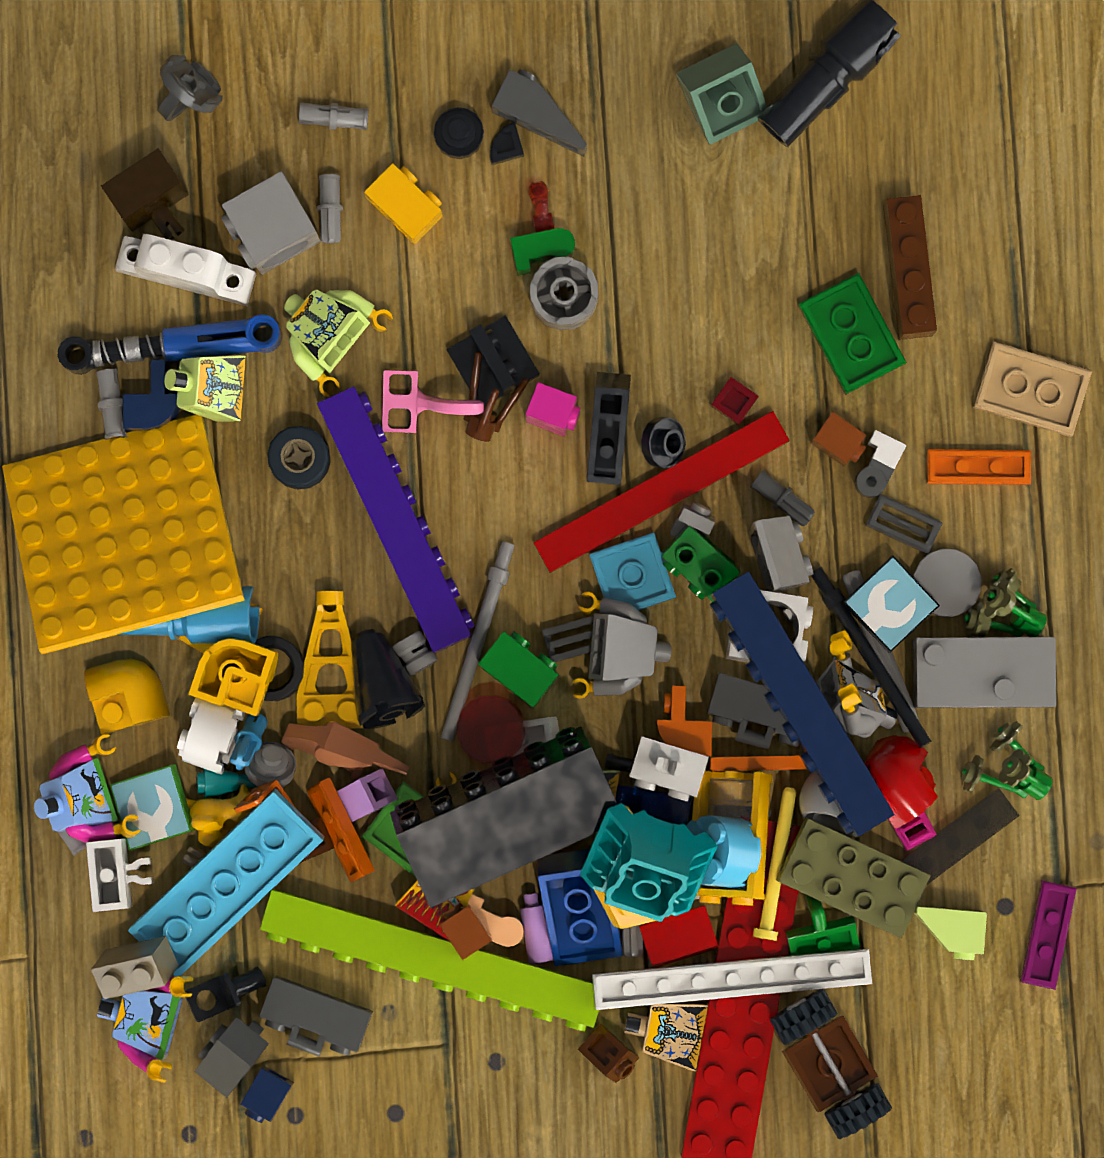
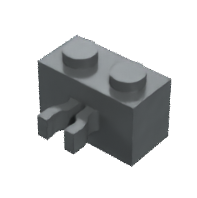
[195,1017,269,1098]

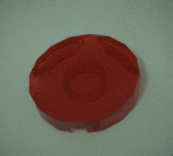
[457,695,525,763]

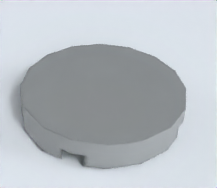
[913,549,981,617]

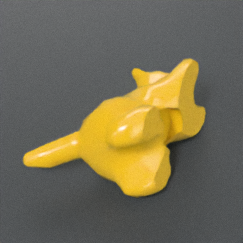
[186,784,256,848]

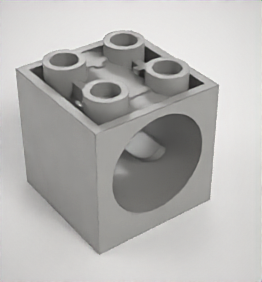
[221,171,321,275]

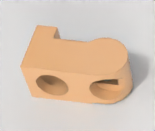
[467,894,524,947]

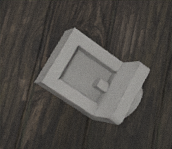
[670,502,715,537]

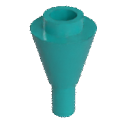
[196,768,258,799]

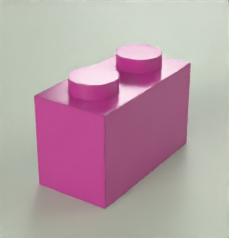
[525,382,581,437]

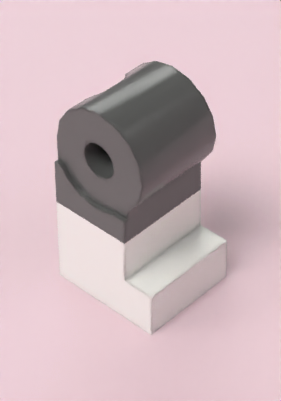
[854,430,906,498]

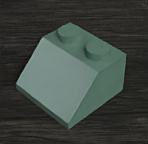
[676,43,767,145]

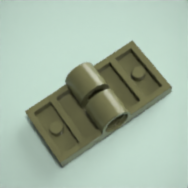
[776,817,931,938]

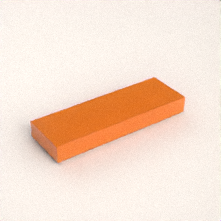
[927,449,1031,485]
[709,755,807,772]
[306,777,375,883]

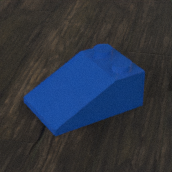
[537,848,623,966]

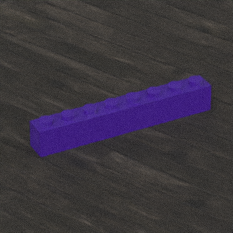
[317,386,475,654]

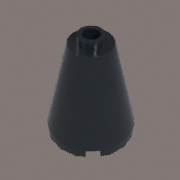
[351,629,425,729]

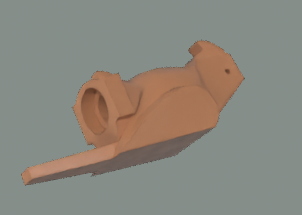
[281,721,409,780]

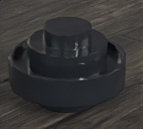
[434,107,484,159]
[641,417,686,468]

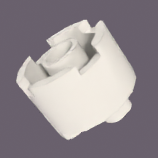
[177,698,245,775]

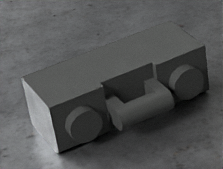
[706,673,799,750]
[259,975,373,1057]

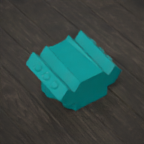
[580,803,718,922]

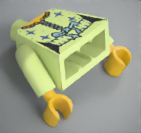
[284,290,393,397]

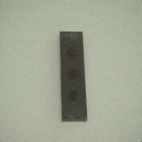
[900,788,1020,885]

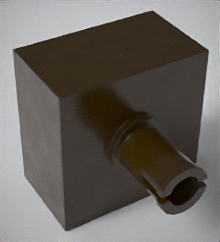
[101,148,189,240]

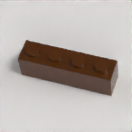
[883,195,937,340]

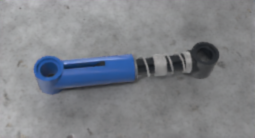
[57,314,282,375]

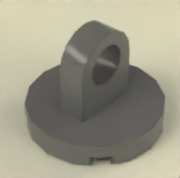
[158,55,223,121]

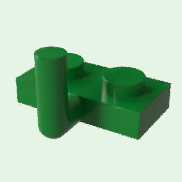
[785,894,860,956]

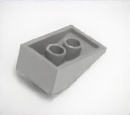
[748,516,813,593]

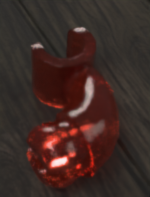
[528,180,554,232]

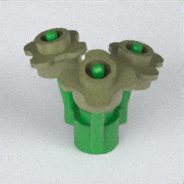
[964,568,1047,638]

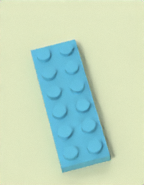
[128,788,325,977]

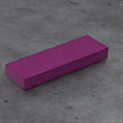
[1020,880,1077,990]

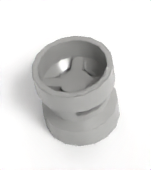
[392,630,438,677]

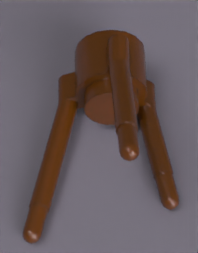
[464,352,529,442]

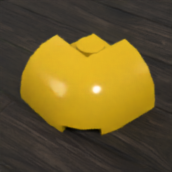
[188,638,279,716]
[84,658,171,735]

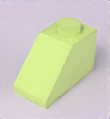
[914,906,987,960]

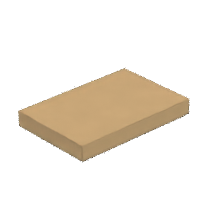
[973,342,1092,437]

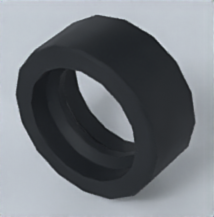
[254,636,304,702]

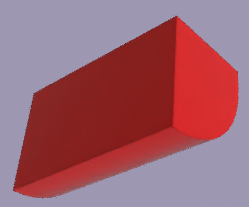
[639,905,718,968]

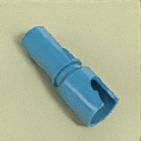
[117,586,260,643]

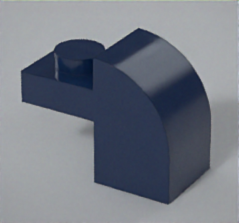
[123,360,180,432]

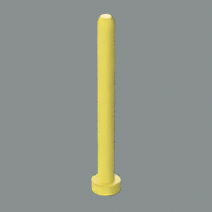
[753,787,796,941]

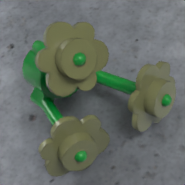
[961,721,1053,800]

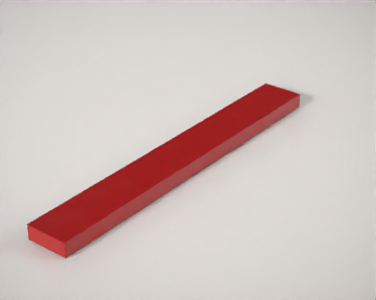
[533,411,790,573]

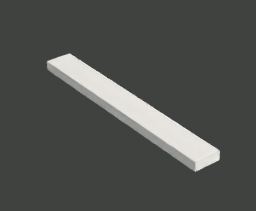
[592,949,872,1010]

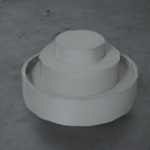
[245,742,296,787]

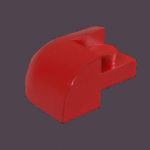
[865,735,938,829]

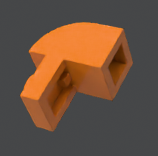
[656,686,713,757]

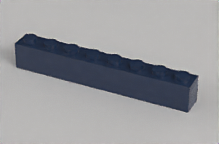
[709,572,895,837]

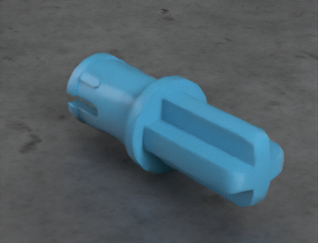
[230,714,268,770]

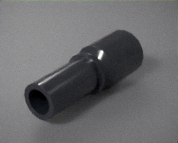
[757,0,901,147]

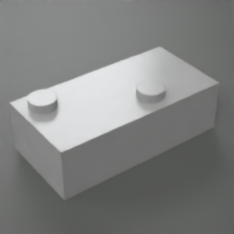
[912,637,1056,708]

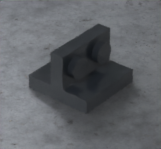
[446,315,540,407]

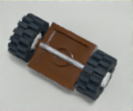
[770,989,892,1139]

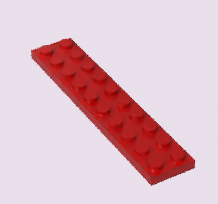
[681,815,801,1158]

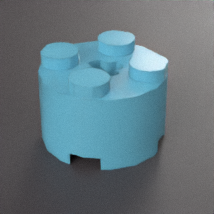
[686,815,761,888]

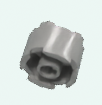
[530,257,598,330]

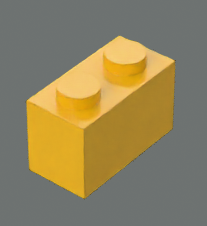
[364,163,443,245]

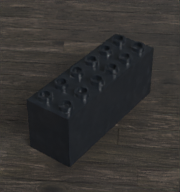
[390,726,617,908]

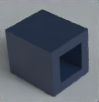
[240,1065,294,1123]

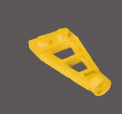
[297,591,363,729]

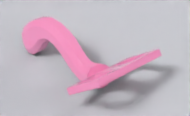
[382,370,484,433]

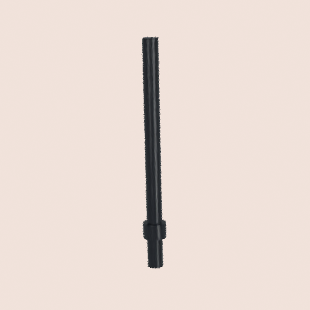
[811,567,932,748]

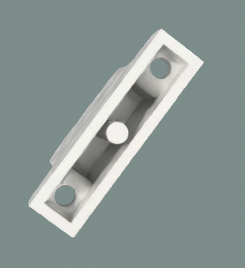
[115,234,256,307]

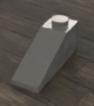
[492,69,587,157]

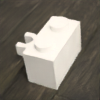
[630,737,709,802]
[86,838,154,912]

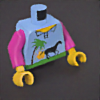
[34,734,141,843]
[97,976,193,1083]

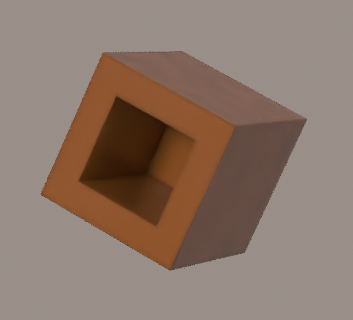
[811,412,867,466]
[440,903,493,960]

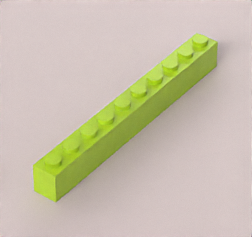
[260,889,599,1032]

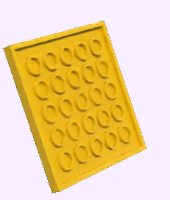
[2,414,245,654]

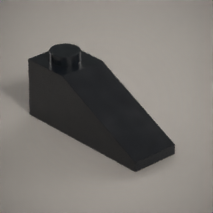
[587,372,631,485]

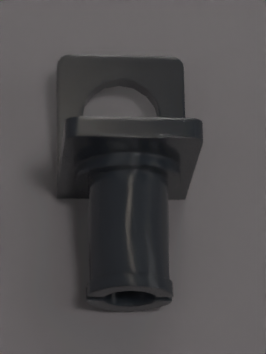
[185,966,266,1022]

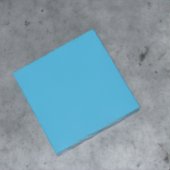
[589,532,676,610]

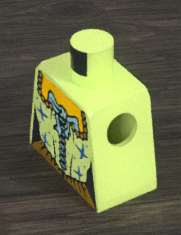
[164,356,246,422]

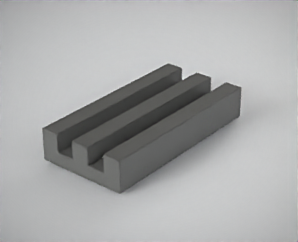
[865,494,943,554]
[542,616,594,662]

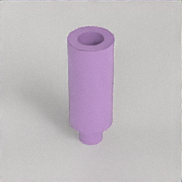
[520,893,553,964]

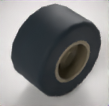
[267,426,331,490]

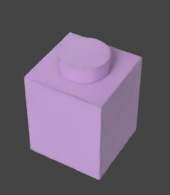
[337,768,398,822]

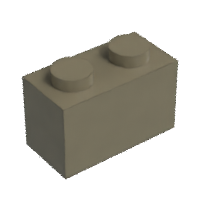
[91,936,179,999]

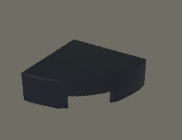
[490,122,524,165]

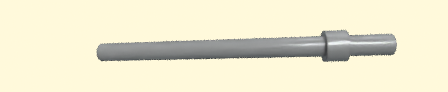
[440,541,515,742]

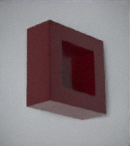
[711,377,759,426]

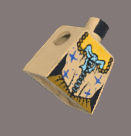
[624,1002,708,1071]

